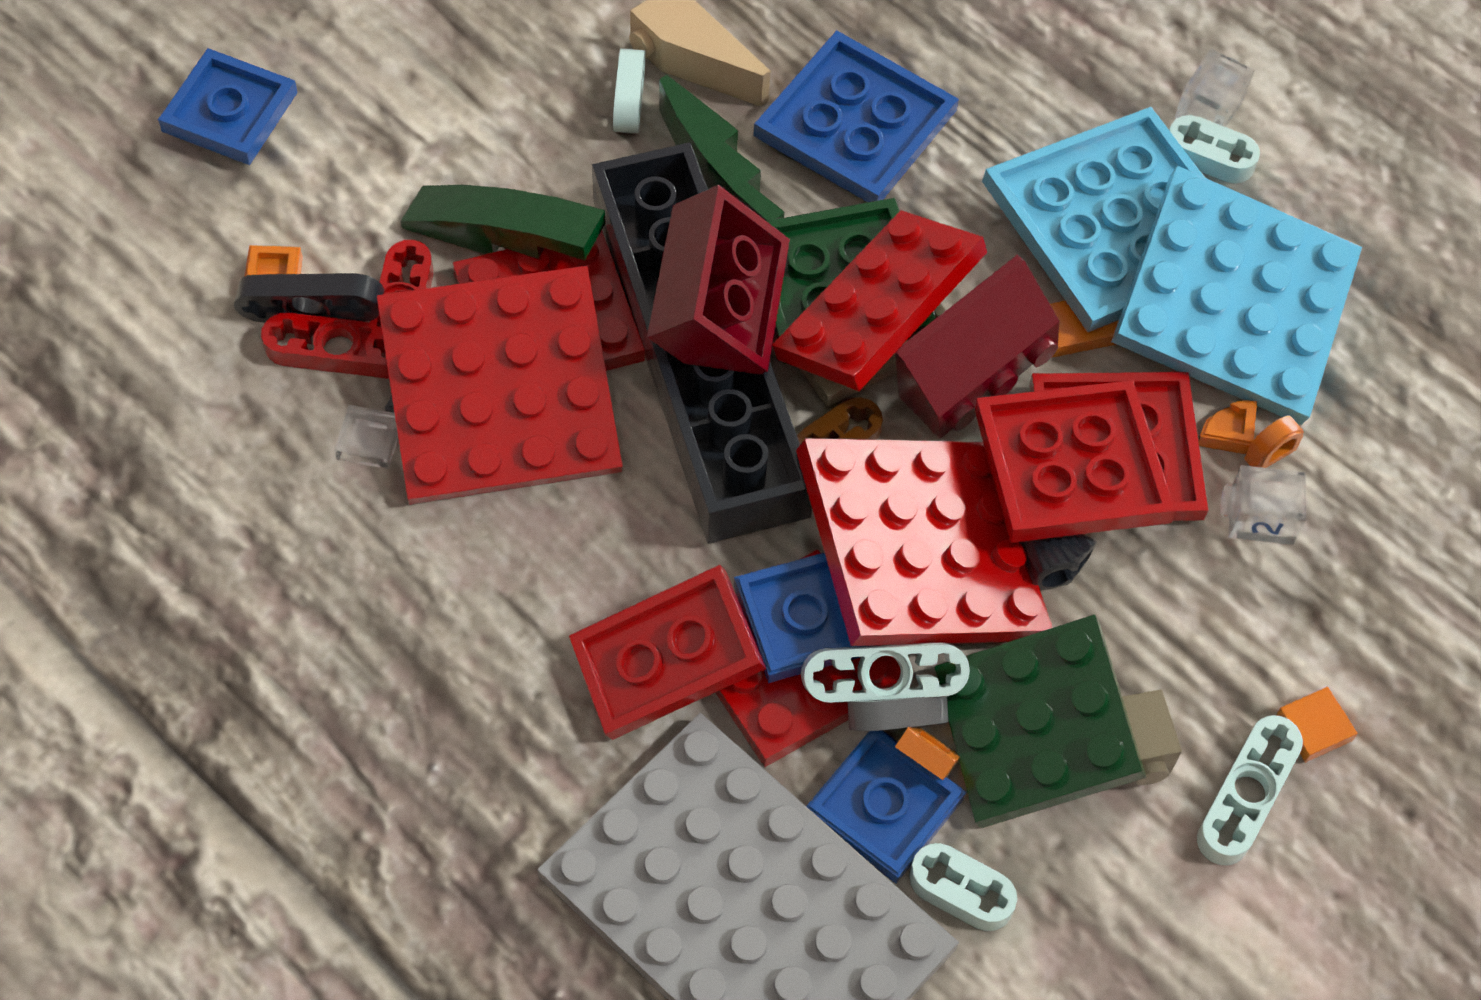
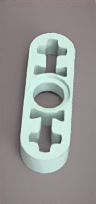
[801,642,970,702]
[1197,715,1303,865]

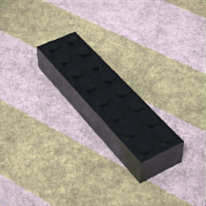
[592,142,812,544]

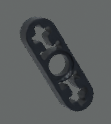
[234,273,384,323]

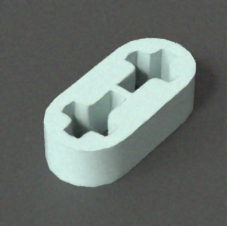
[613,48,645,134]
[1169,115,1260,183]
[909,843,1017,931]

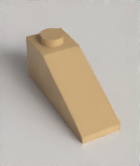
[629,0,771,106]

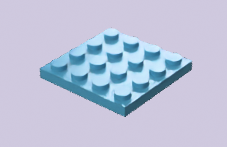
[982,107,1204,332]
[1111,165,1362,425]

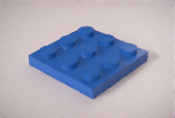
[753,30,959,202]

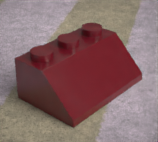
[647,185,790,374]
[895,254,1060,439]

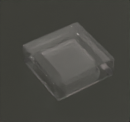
[334,405,398,469]

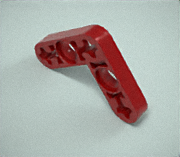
[261,239,434,379]

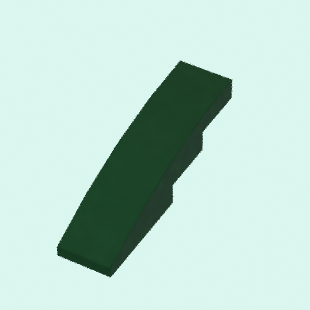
[659,74,785,221]
[400,184,606,261]

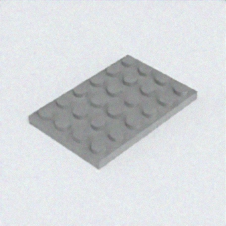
[537,713,959,1000]

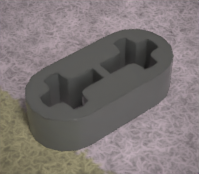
[847,696,948,731]

